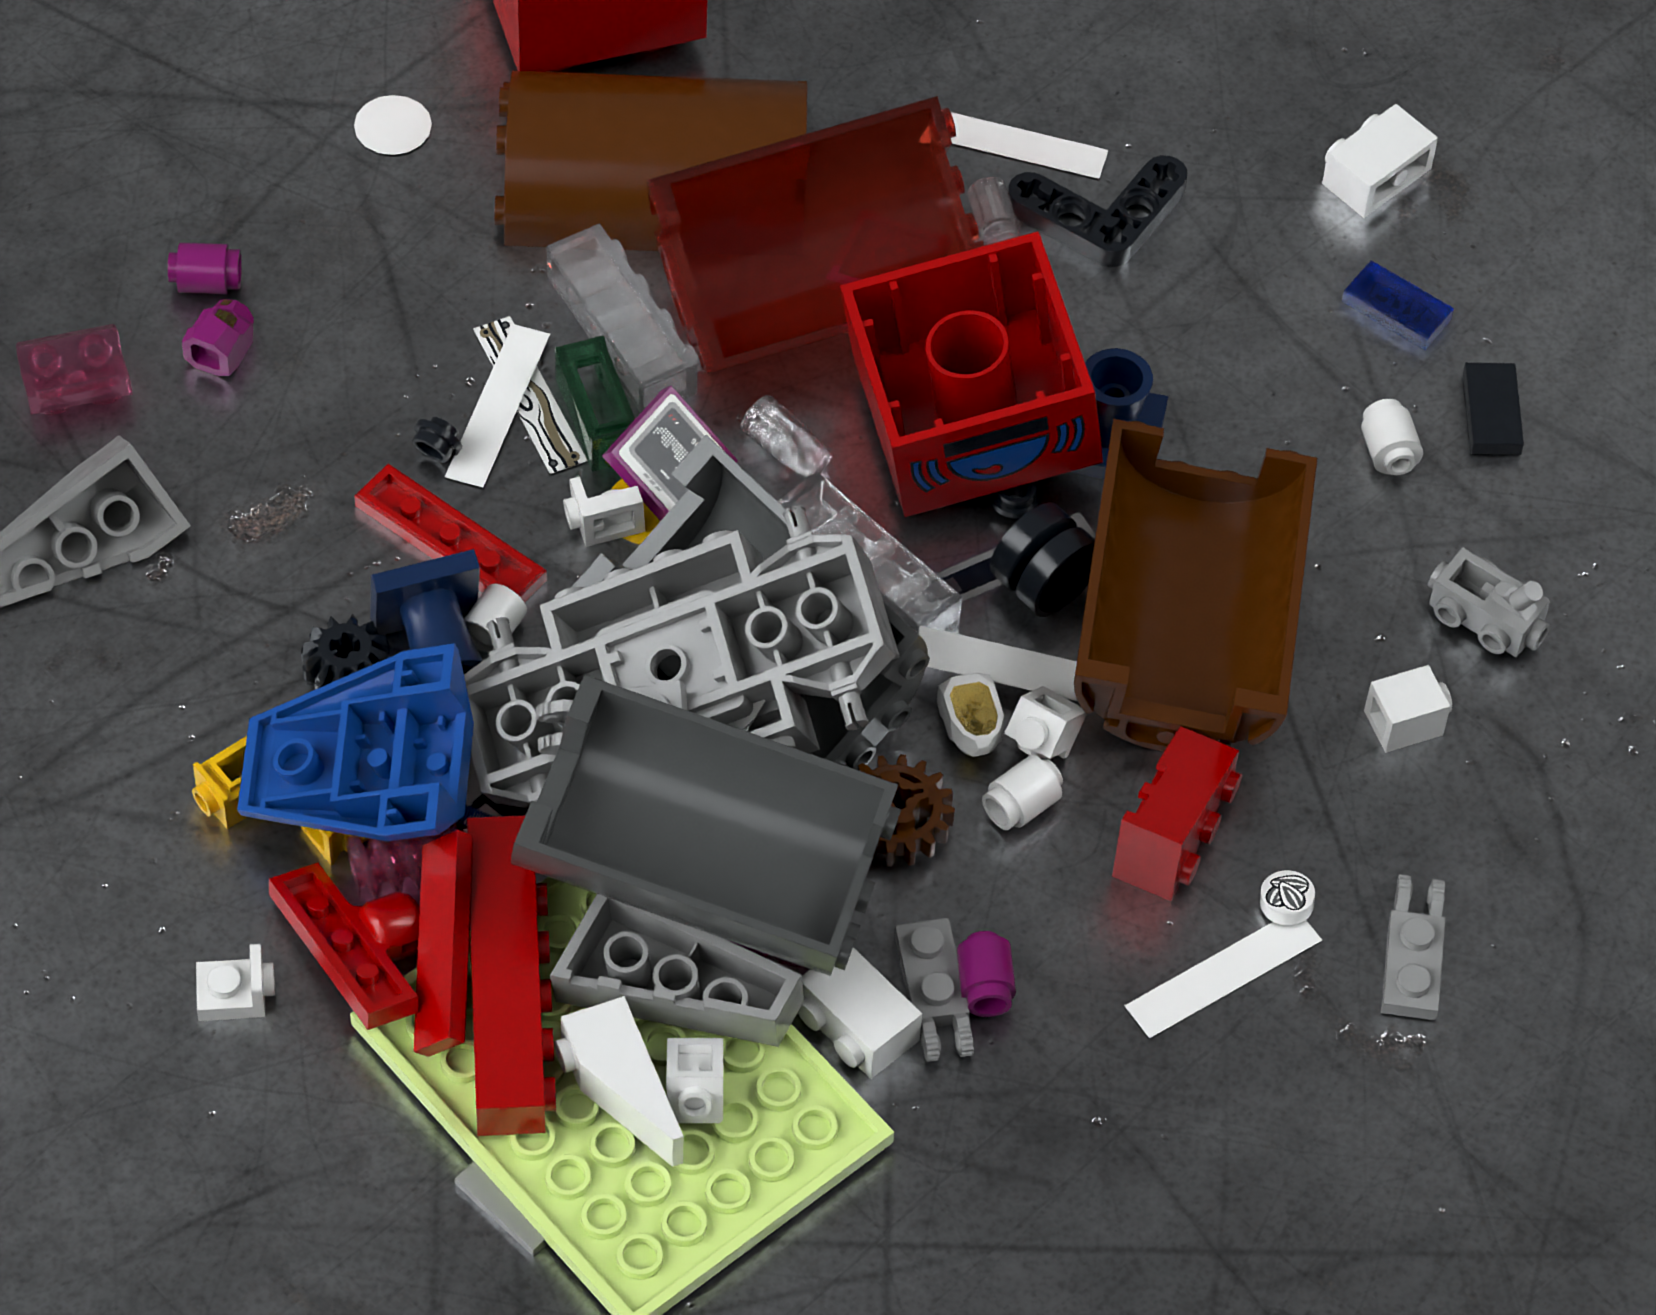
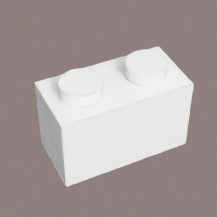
[1322,104,1438,218]
[798,947,922,1079]

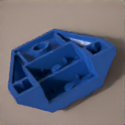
[237,643,474,841]

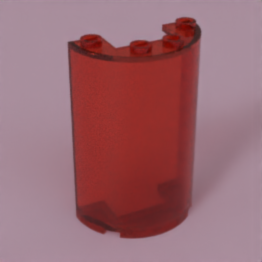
[647,96,984,375]

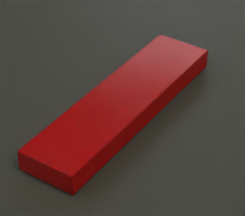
[354,464,547,603]
[414,830,473,1057]

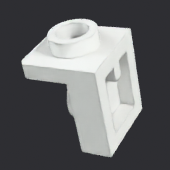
[563,476,646,547]
[196,944,275,1021]
[666,1038,723,1123]

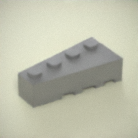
[550,894,804,1047]

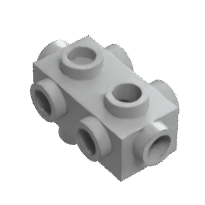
[1427,547,1551,658]

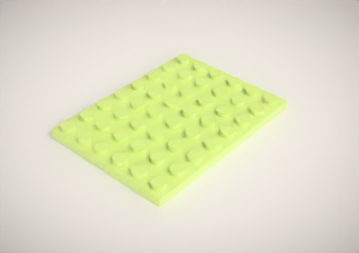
[350,877,894,1315]

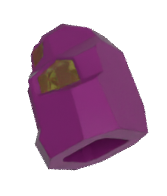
[182,299,254,376]

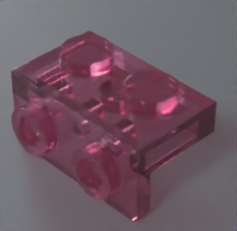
[16,324,133,415]

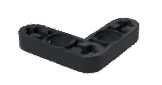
[1007,155,1187,267]

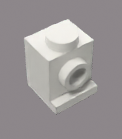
[1004,686,1087,759]

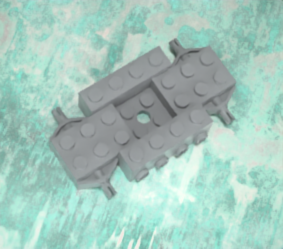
[464,505,900,808]

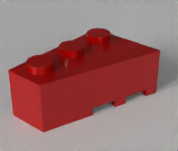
[1112,726,1243,901]

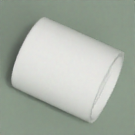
[464,584,527,654]

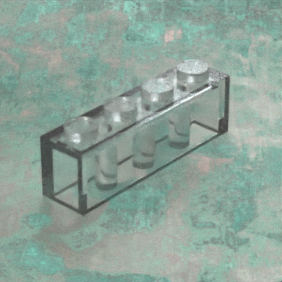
[547,223,701,413]
[777,471,962,633]

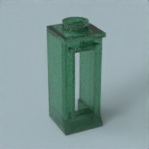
[555,335,635,472]

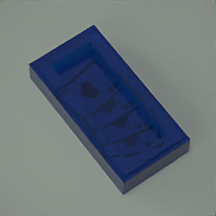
[1342,260,1454,350]

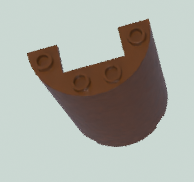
[494,71,807,256]
[1074,418,1318,752]

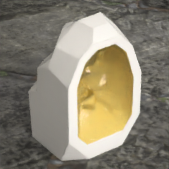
[937,673,1004,757]

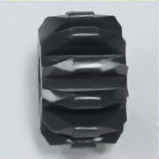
[301,614,390,689]

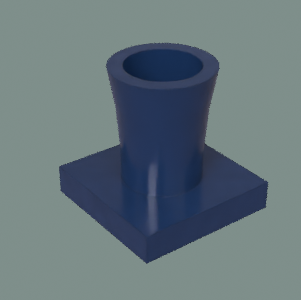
[1069,348,1169,479]
[370,549,483,674]

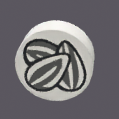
[1260,870,1315,925]

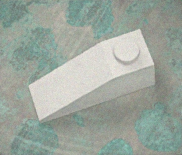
[554,996,684,1167]

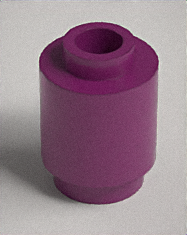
[168,243,242,294]
[956,931,1016,1017]

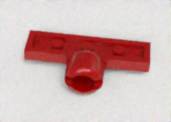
[269,862,420,1030]

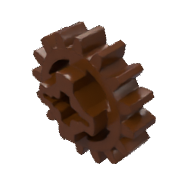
[858,754,955,867]

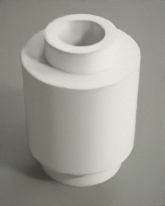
[1361,399,1423,476]
[982,755,1063,830]

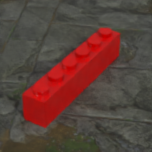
[467,815,556,1136]

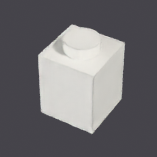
[1364,665,1452,753]

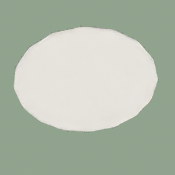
[354,95,432,155]

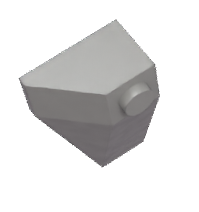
[0,436,191,607]

